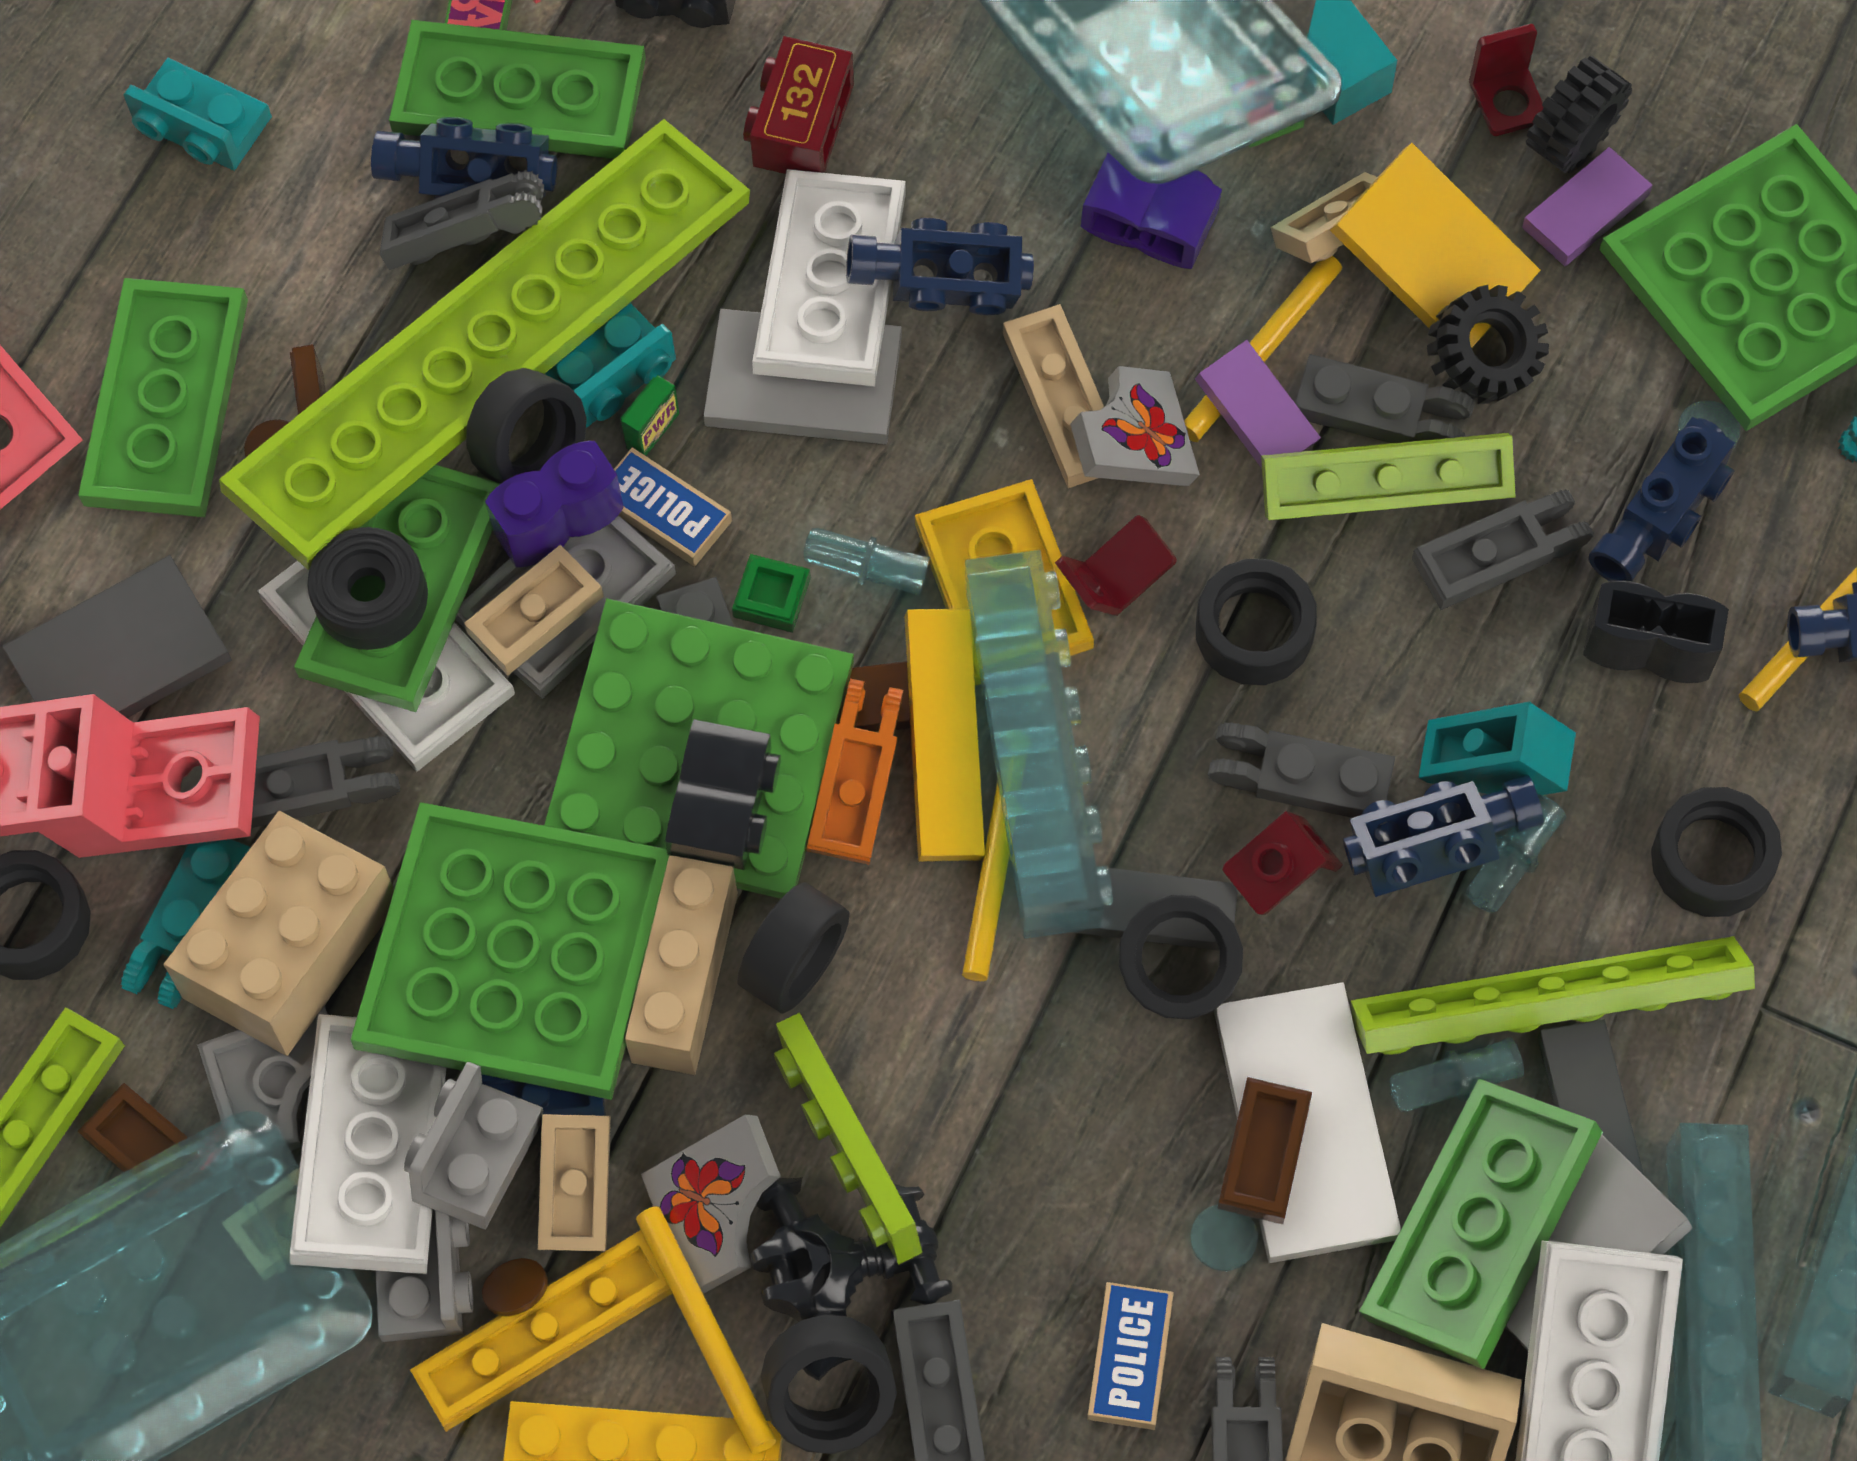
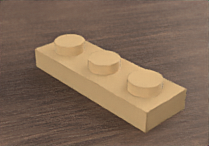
[1003,304,1104,488]

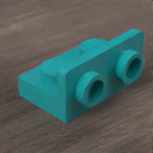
[123,58,272,171]
[545,302,676,428]

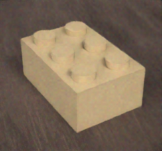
[163,811,394,1056]

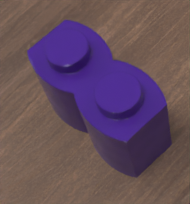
[1081,148,1222,269]
[485,441,624,568]

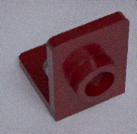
[1469,24,1544,136]
[1055,515,1176,616]
[1222,811,1343,915]

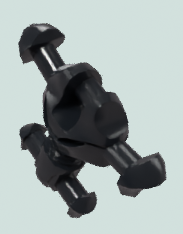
[750,1177,953,1381]

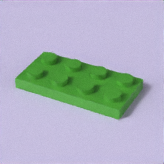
[389,20,646,159]
[78,278,248,517]
[294,465,501,712]
[1359,1079,1603,1369]

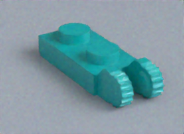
[121,839,251,1009]

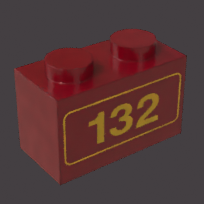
[743,36,854,174]

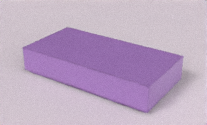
[1522,147,1652,266]
[1195,340,1321,468]

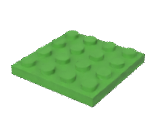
[1599,124,1857,431]
[544,598,854,898]
[351,802,669,1100]

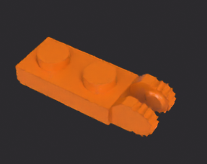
[807,679,904,865]

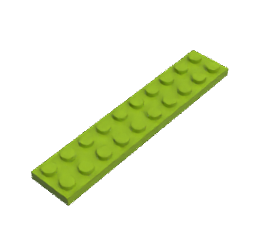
[219,119,750,570]

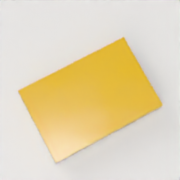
[1330,143,1541,348]
[915,479,1094,686]

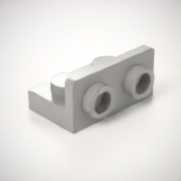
[404,1062,543,1230]
[376,1209,473,1342]

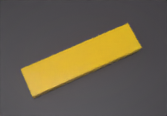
[904,609,985,862]
[410,1230,672,1432]

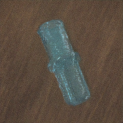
[803,528,930,596]
[1466,794,1566,913]
[1389,1037,1524,1112]

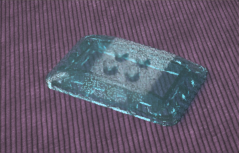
[979,0,1342,184]
[0,1111,373,1461]

